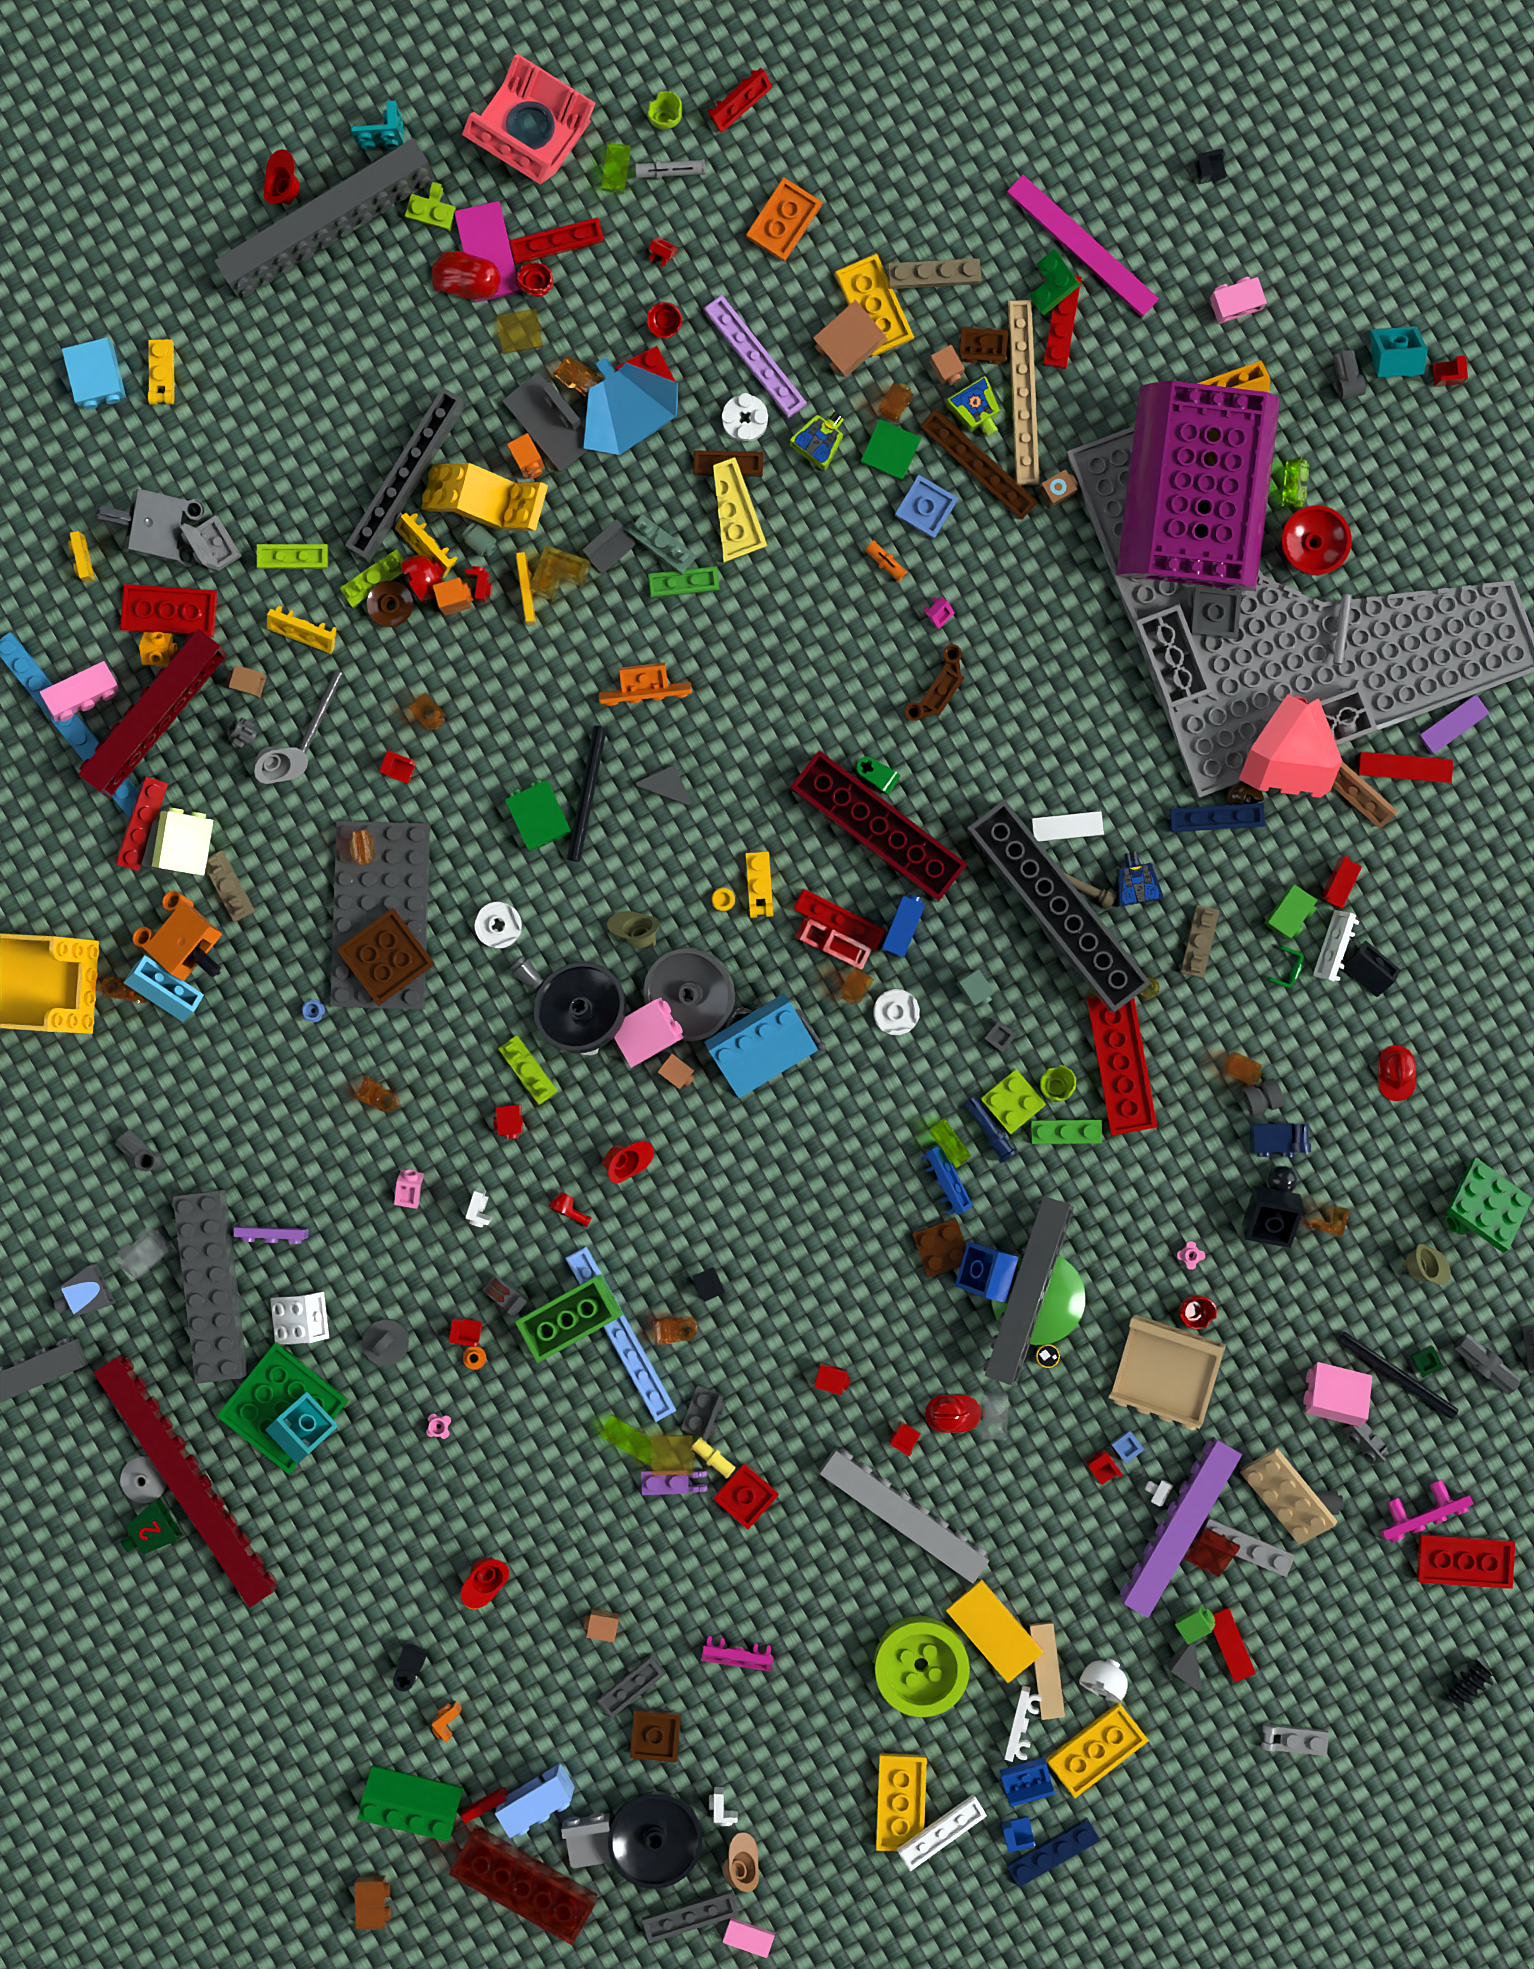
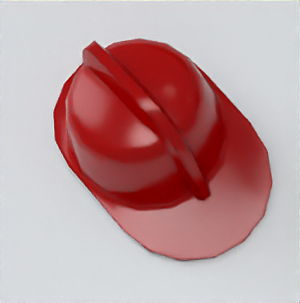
[263,149,300,205]
[1378,1045,1416,1102]
[601,1141,654,1183]
[925,1395,981,1433]
[460,1557,509,1609]

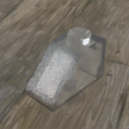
[982,1392,1009,1440]

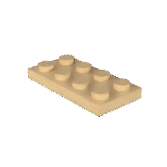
[1240,1448,1337,1545]

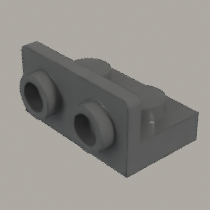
[681,1384,726,1441]

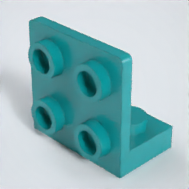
[351,101,404,151]

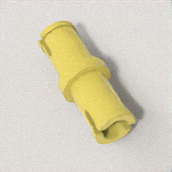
[691,1437,736,1479]

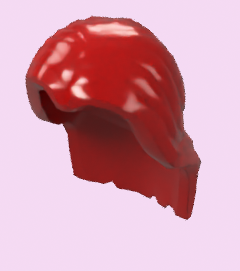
[432,251,501,299]

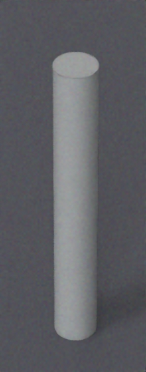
[1333,594,1352,665]

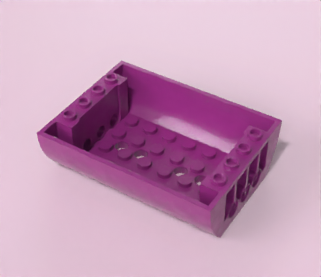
[1116,381,1280,592]

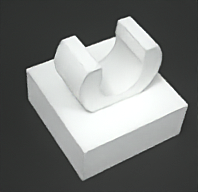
[1145,1481,1174,1506]

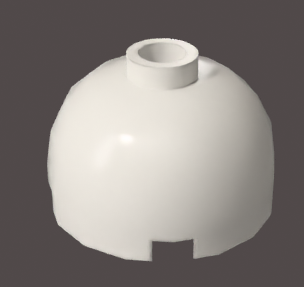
[1079,1658,1128,1704]

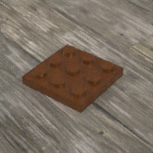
[336,908,436,1006]

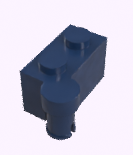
[1250,1123,1311,1157]

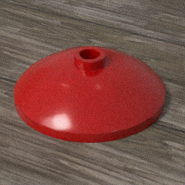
[1281,505,1352,575]

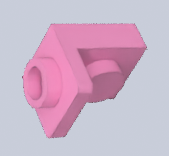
[394,1169,424,1209]

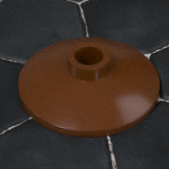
[367,581,414,627]

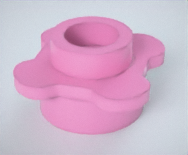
[1177,1241,1205,1269]
[426,1414,451,1439]

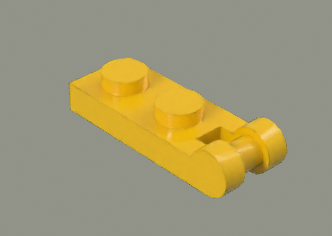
[148,339,174,405]
[746,852,773,918]

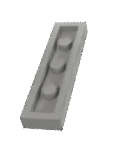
[1198,1517,1295,1577]

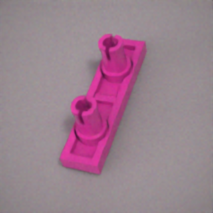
[1379,1479,1473,1543]

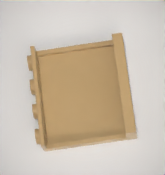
[1109,1314,1226,1430]

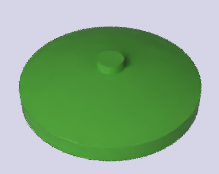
[991,1254,1085,1345]

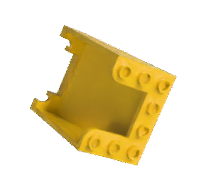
[0,934,99,1034]

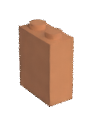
[814,300,888,377]

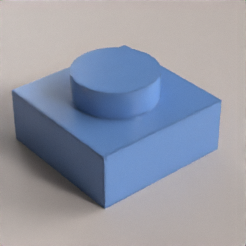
[1110,1430,1144,1463]

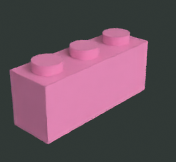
[40,661,119,722]

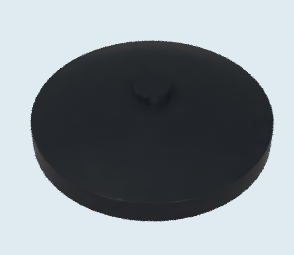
[534,962,627,1054]
[608,1791,702,1889]

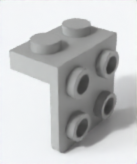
[180,516,241,571]
[561,1813,612,1868]

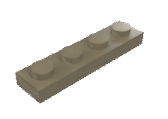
[887,258,982,289]

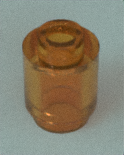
[349,830,375,866]

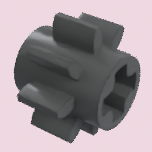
[227,717,256,748]

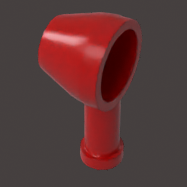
[548,1192,592,1228]

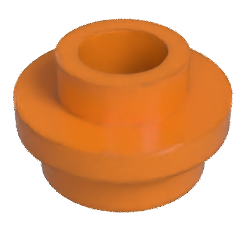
[463,1346,486,1370]

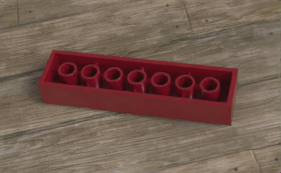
[78,628,228,799]
[790,750,967,903]

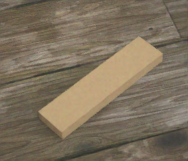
[1029,1622,1065,1720]

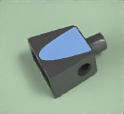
[54,1263,116,1316]

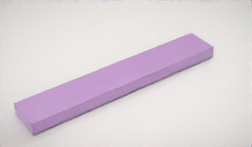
[703,294,807,419]

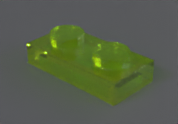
[601,142,631,194]
[929,1118,971,1168]

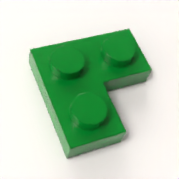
[1029,249,1080,315]

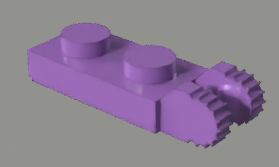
[641,1469,707,1495]

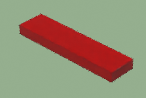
[509,217,604,265]
[1357,752,1453,784]
[793,888,886,951]

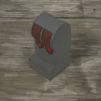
[483,1274,529,1318]

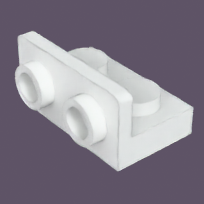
[466,1188,492,1227]

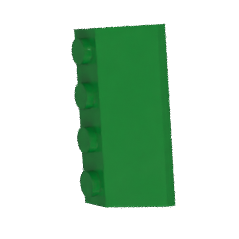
[357,1765,464,1842]

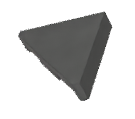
[636,765,692,806]

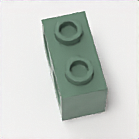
[956,969,994,1008]

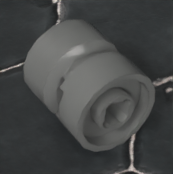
[1242,1078,1284,1117]

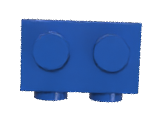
[999,1757,1055,1807]

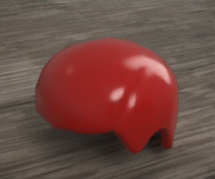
[646,302,682,338]
[1178,1294,1217,1330]

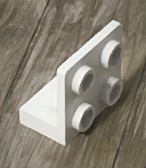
[270,1292,329,1344]

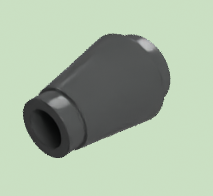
[509,955,543,990]

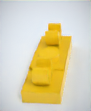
[395,513,457,579]
[267,606,336,654]

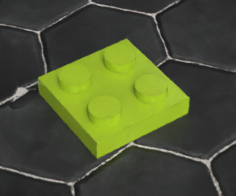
[980,1069,1046,1134]

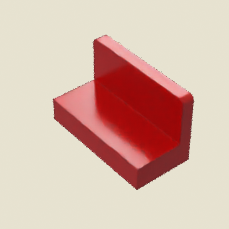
[1320,855,1362,909]

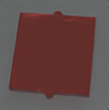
[1185,1527,1240,1577]

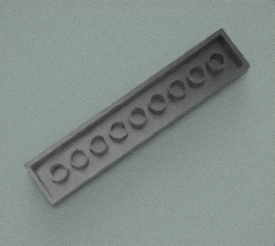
[214,138,434,298]
[967,799,1151,1015]

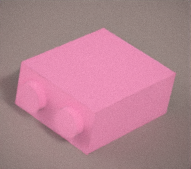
[614,998,684,1068]
[1303,1362,1372,1427]

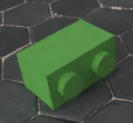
[1264,884,1317,940]

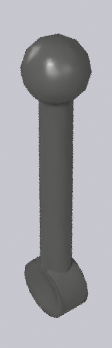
[796,1010,826,1051]

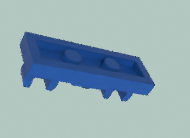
[921,1143,973,1215]

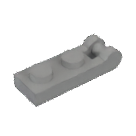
[1261,1724,1329,1756]

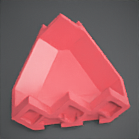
[1239,694,1342,798]

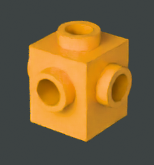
[139,632,177,667]

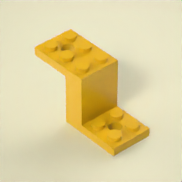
[421,463,548,531]

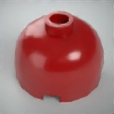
[400,555,444,603]

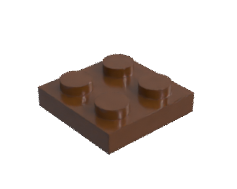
[912,1218,966,1278]
[630,1709,681,1762]

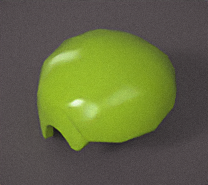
[647,91,682,130]
[1040,1065,1076,1102]

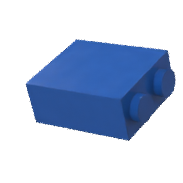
[880,894,925,959]

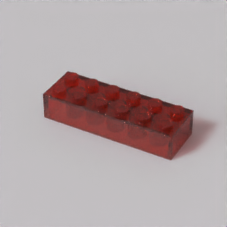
[449,1824,598,1945]

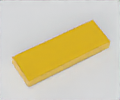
[516,552,537,626]

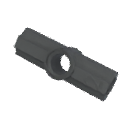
[1453,1333,1521,1395]

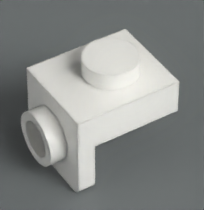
[709,1787,738,1826]

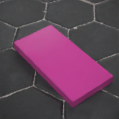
[454,201,521,303]

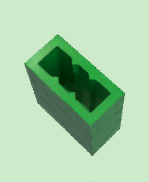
[505,779,572,852]

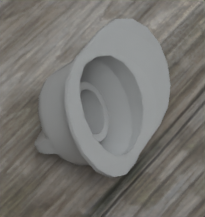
[254,746,308,784]

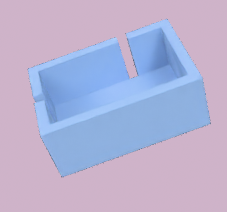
[495,1763,575,1838]

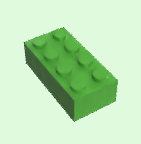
[515,1274,624,1363]

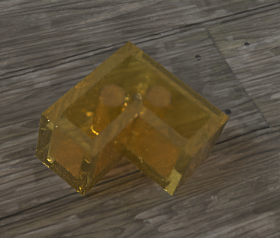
[529,545,591,602]

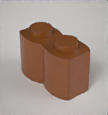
[355,1875,391,1930]

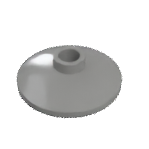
[120,1456,167,1503]

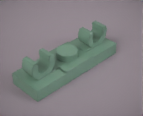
[627,514,696,575]

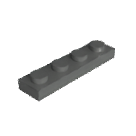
[642,1890,739,1943]

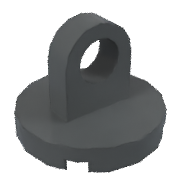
[362,1319,409,1366]

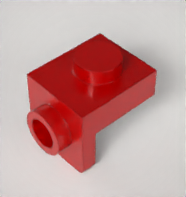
[465,566,493,603]

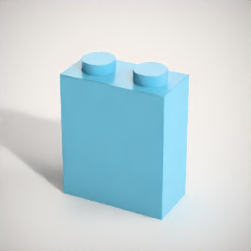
[62,338,126,410]

